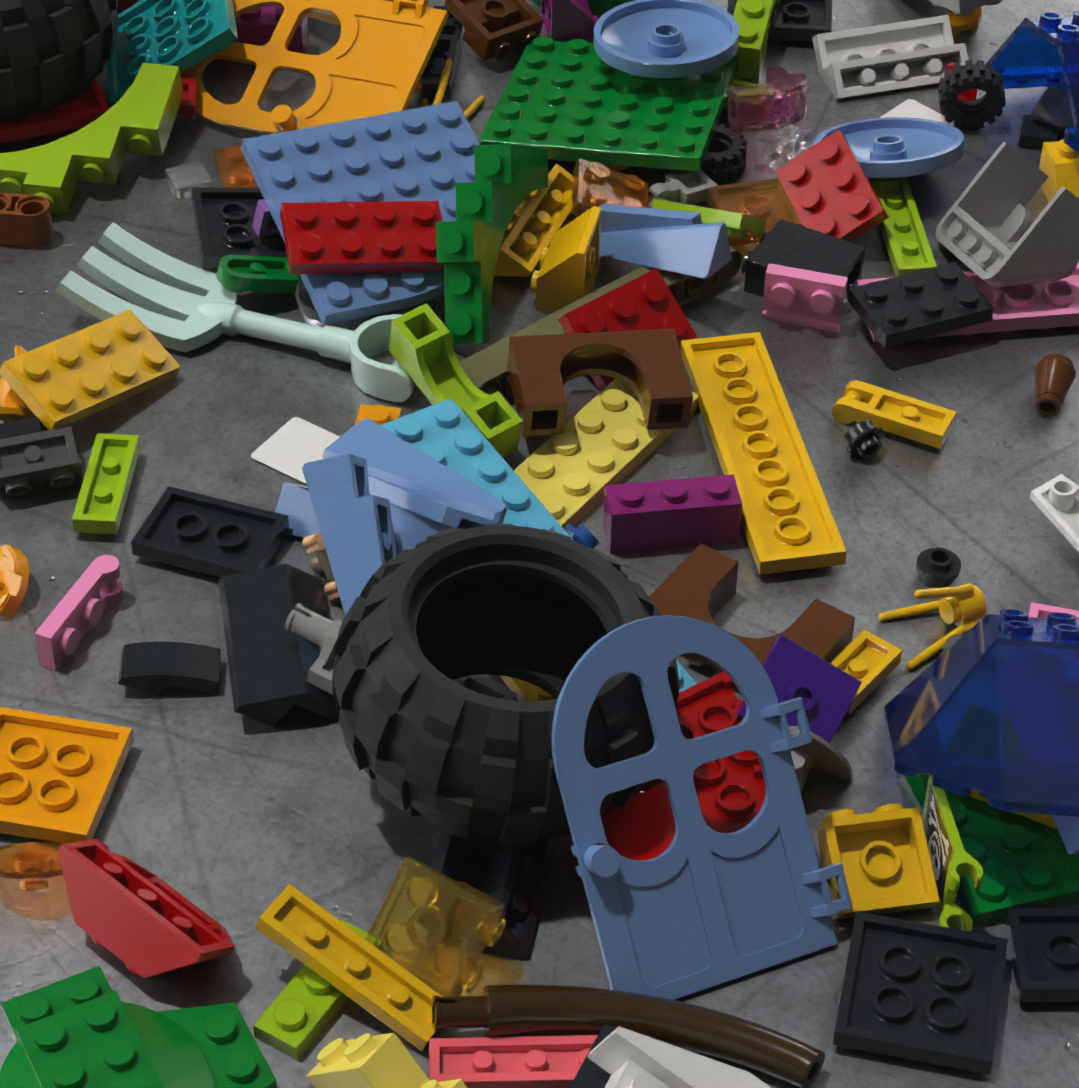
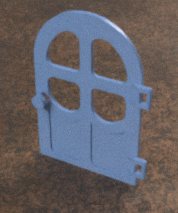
[551,615,853,1000]

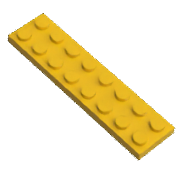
[680,332,847,575]

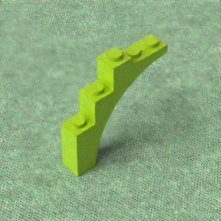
[0,63,184,214]

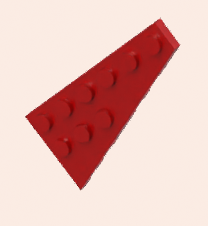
[651,671,766,834]

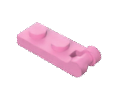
[35,555,124,671]

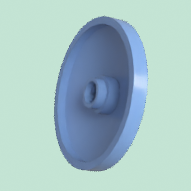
[594,0,739,78]
[813,117,964,179]

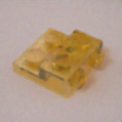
[365,857,506,997]

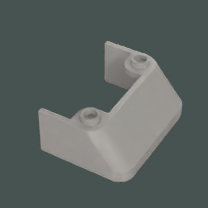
[935,141,1079,288]

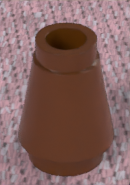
[1035,354,1076,416]

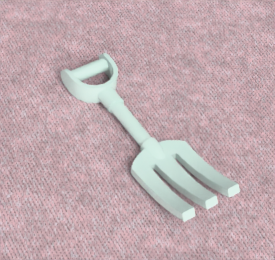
[55,222,414,402]

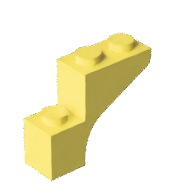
[306,1032,467,1088]

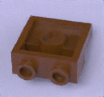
[444,0,544,61]

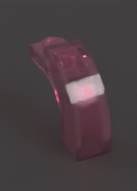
[728,66,807,133]

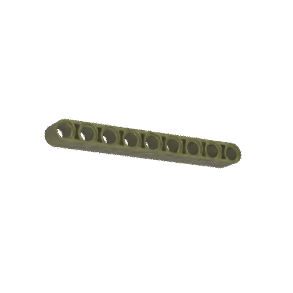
[459,245,742,400]

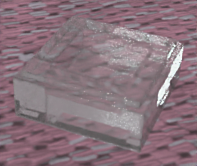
[165,161,213,200]

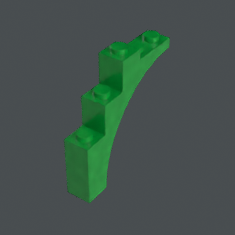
[436,144,548,344]

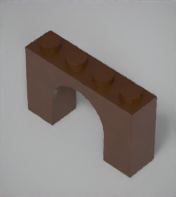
[507,329,693,436]
[649,543,855,685]

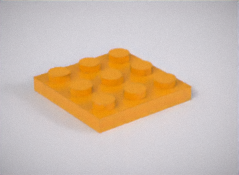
[0,707,134,844]

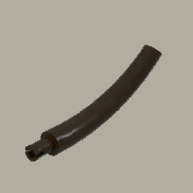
[432,985,825,1088]

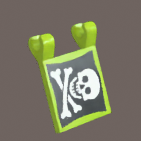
[922,774,983,932]

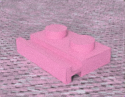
[762,263,848,333]

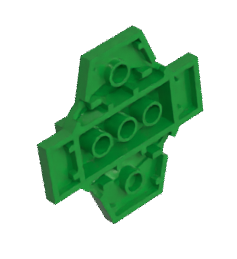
[0,965,277,1088]

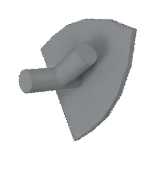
[788,726,853,793]

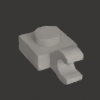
[648,170,718,208]

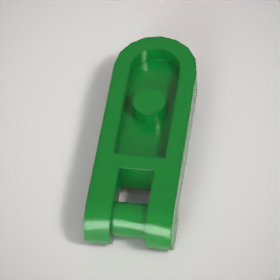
[216,255,311,300]

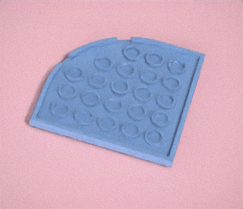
[241,101,480,326]

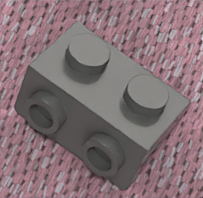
[0,426,82,496]

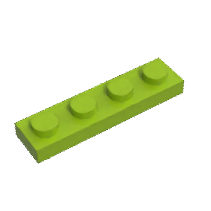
[869,177,937,277]

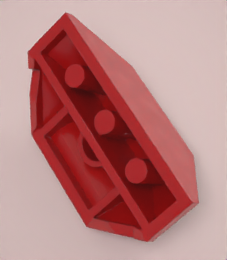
[58,839,235,978]

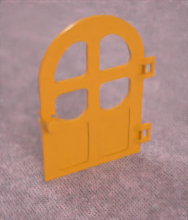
[181,0,449,135]

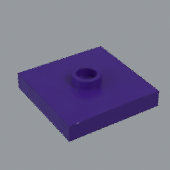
[734,634,862,744]

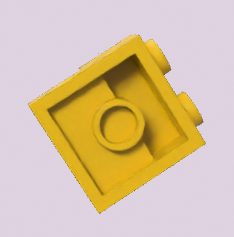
[816,803,940,919]

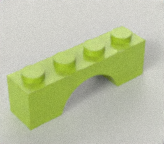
[733,0,780,81]
[389,303,523,458]

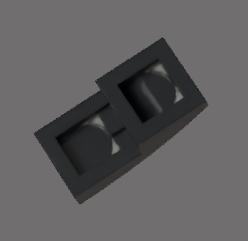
[118,641,221,695]

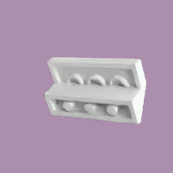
[812,15,968,100]

